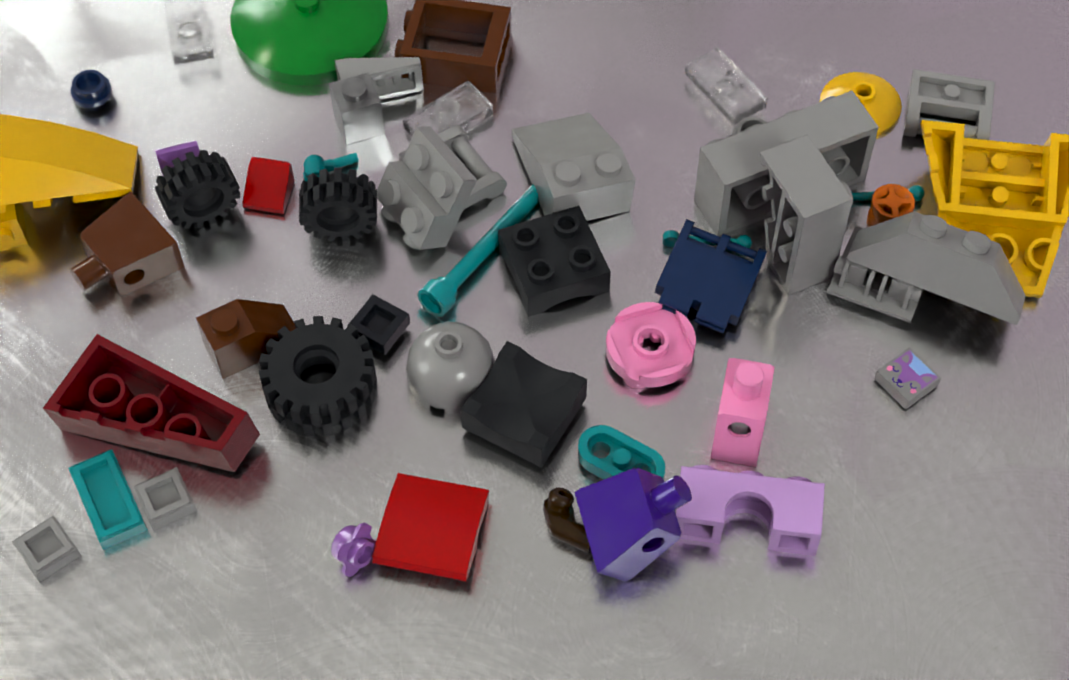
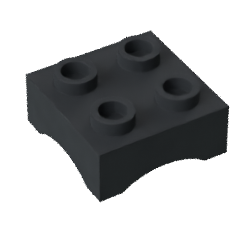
[498,206,611,317]
[460,341,587,468]

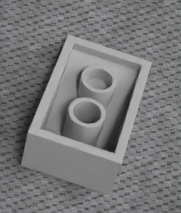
[511,113,636,221]

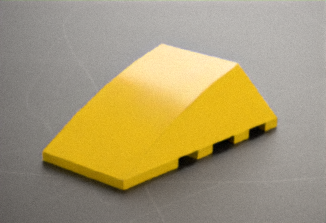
[0,114,138,213]
[920,120,1069,298]

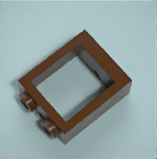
[395,0,512,94]

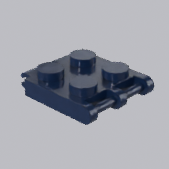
[654,219,768,333]

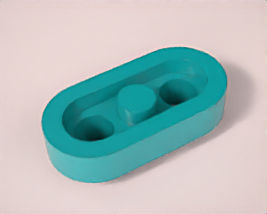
[578,425,666,480]

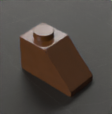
[196,299,296,379]

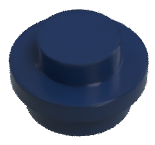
[70,69,112,108]

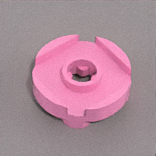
[606,302,696,389]

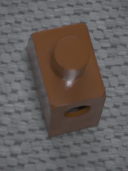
[70,192,185,295]

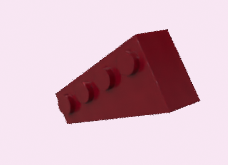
[43,334,260,472]

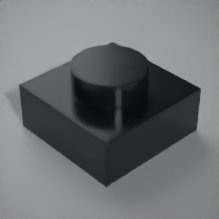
[347,294,410,355]

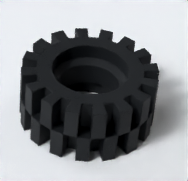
[155,150,241,229]
[299,168,377,242]

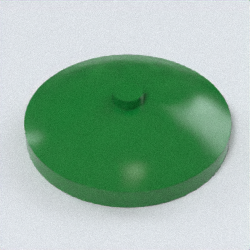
[230,0,389,86]

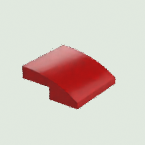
[372,473,489,581]

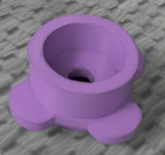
[331,523,376,577]

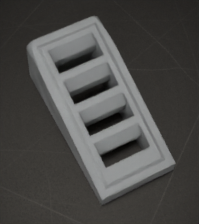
[335,57,424,100]

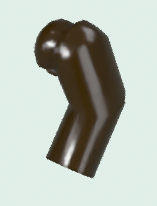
[543,487,591,554]

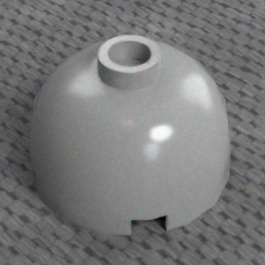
[406,321,495,414]

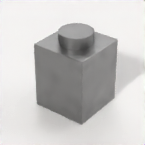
[329,72,385,145]

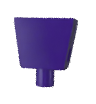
[574,468,692,582]

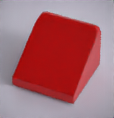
[242,157,295,214]

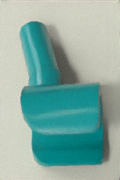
[303,153,359,181]

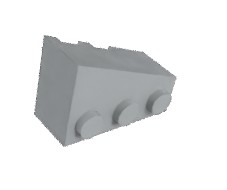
[760,134,853,296]

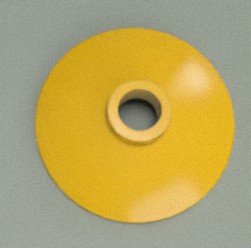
[819,72,902,136]

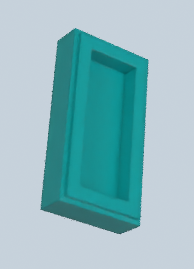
[68,449,148,550]

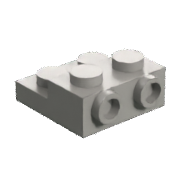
[377,126,477,250]

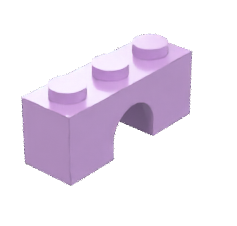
[676,465,825,556]

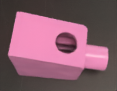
[710,358,775,467]

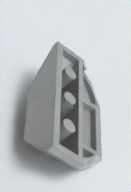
[846,211,1026,325]

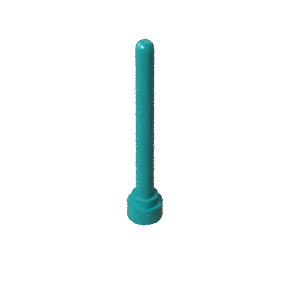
[417,184,539,317]

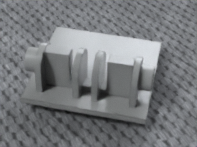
[827,225,924,323]

